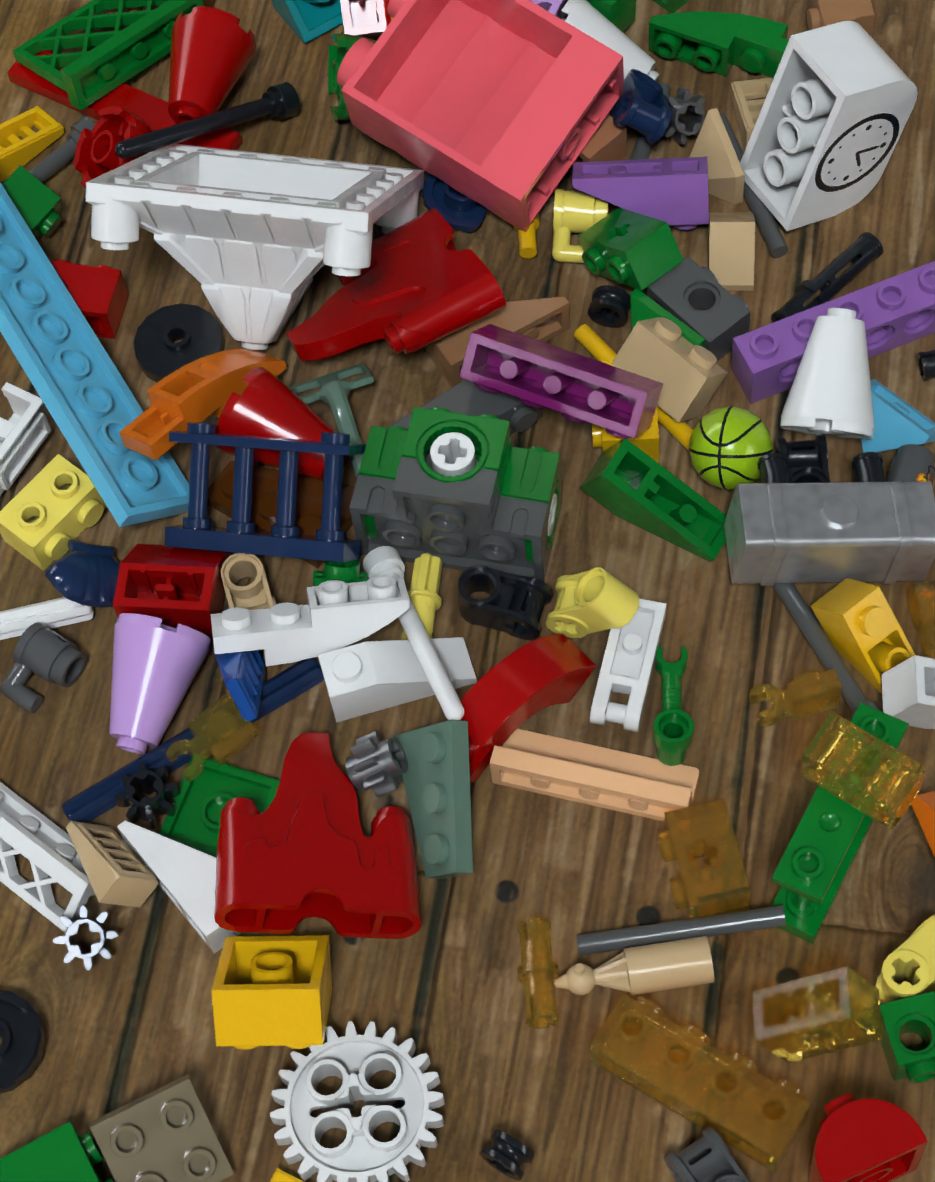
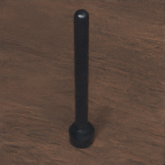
[115,82,300,159]

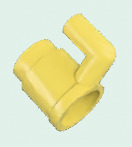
[552,189,609,263]

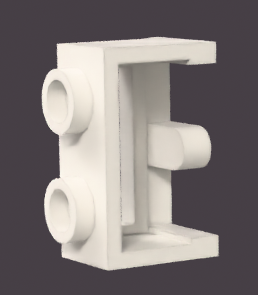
[0,382,51,496]

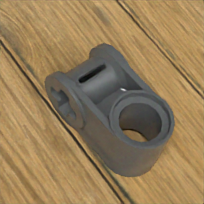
[664,1126,750,1182]

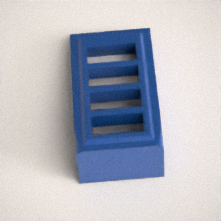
[213,647,266,722]

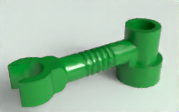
[653,645,694,766]

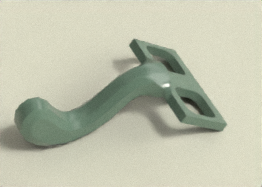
[288,363,374,478]

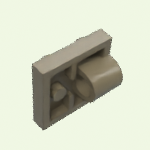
[89,1074,234,1182]

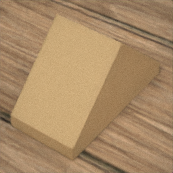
[708,212,755,291]

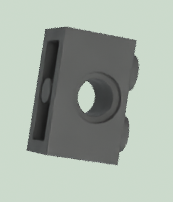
[647,256,750,361]

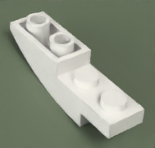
[210,575,410,667]

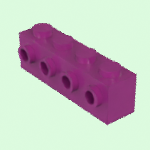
[459,324,663,439]

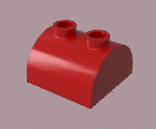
[808,1093,928,1182]

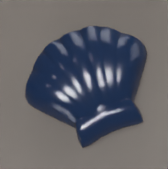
[422,173,487,233]
[45,539,120,607]

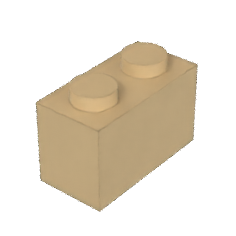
[611,317,728,423]

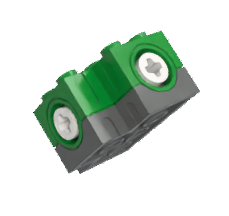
[349,407,562,583]

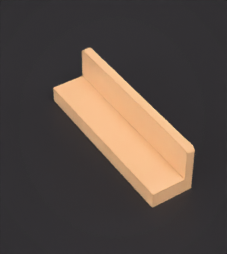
[489,728,699,827]

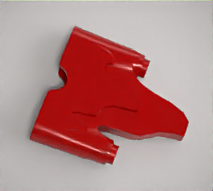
[286,208,506,361]
[214,732,421,939]

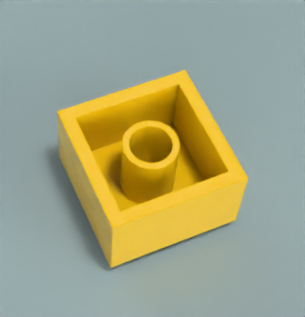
[211,935,333,1050]

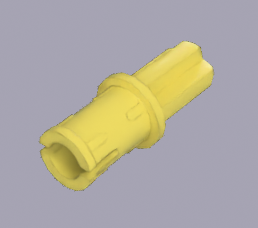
[401,553,443,640]

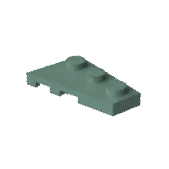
[393,720,473,879]

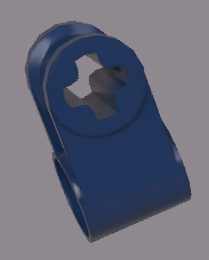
[610,69,672,144]

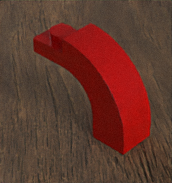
[460,634,597,783]

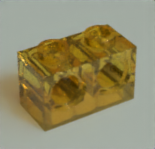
[801,711,926,830]

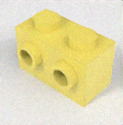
[0,454,107,571]

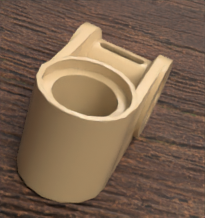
[221,553,276,610]

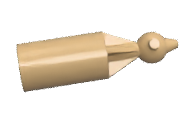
[554,936,714,996]

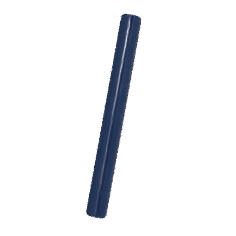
[62,658,324,823]

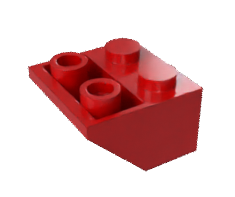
[113,544,231,637]

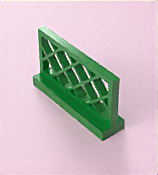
[13,0,204,111]

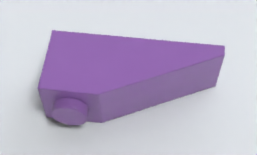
[572,157,709,230]

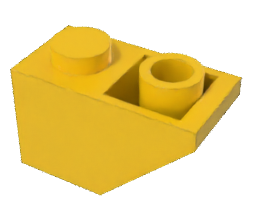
[811,578,915,693]

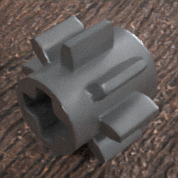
[663,87,707,144]
[345,731,408,798]

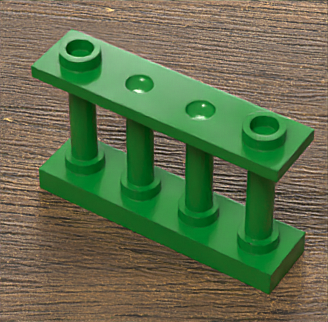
[771,702,909,944]

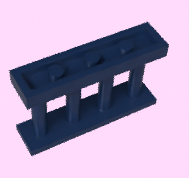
[165,422,366,562]

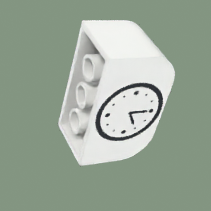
[740,21,918,231]

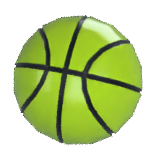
[688,406,773,490]

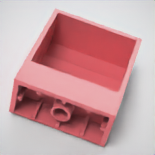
[337,0,624,231]

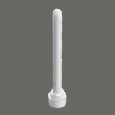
[363,546,465,720]

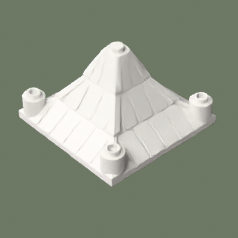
[86,144,424,350]

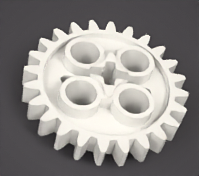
[270,1021,445,1182]

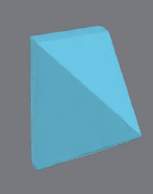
[861,379,935,453]

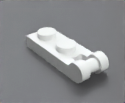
[589,598,667,732]

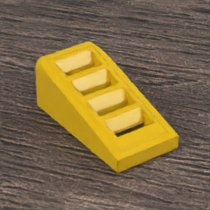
[0,106,64,182]

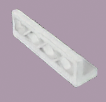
[0,782,95,933]

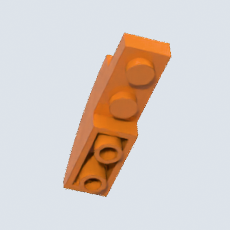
[119,349,287,460]

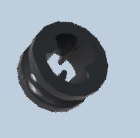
[588,285,631,328]
[480,1130,535,1181]

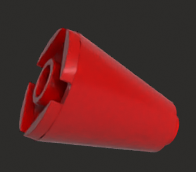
[168,6,256,124]
[215,367,349,481]

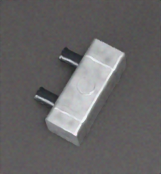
[724,452,935,586]

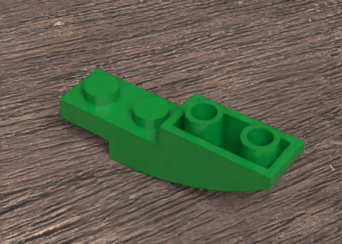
[649,11,789,78]

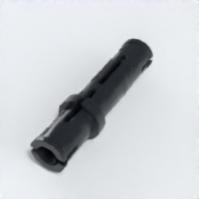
[771,232,883,322]

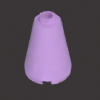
[109,613,211,754]

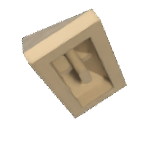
[689,108,745,204]

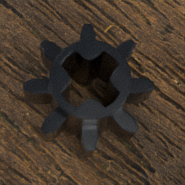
[115,762,180,828]

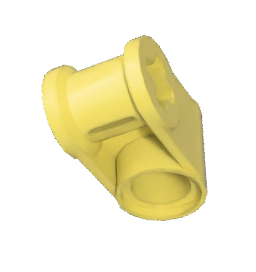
[545,567,639,638]
[875,914,935,1004]

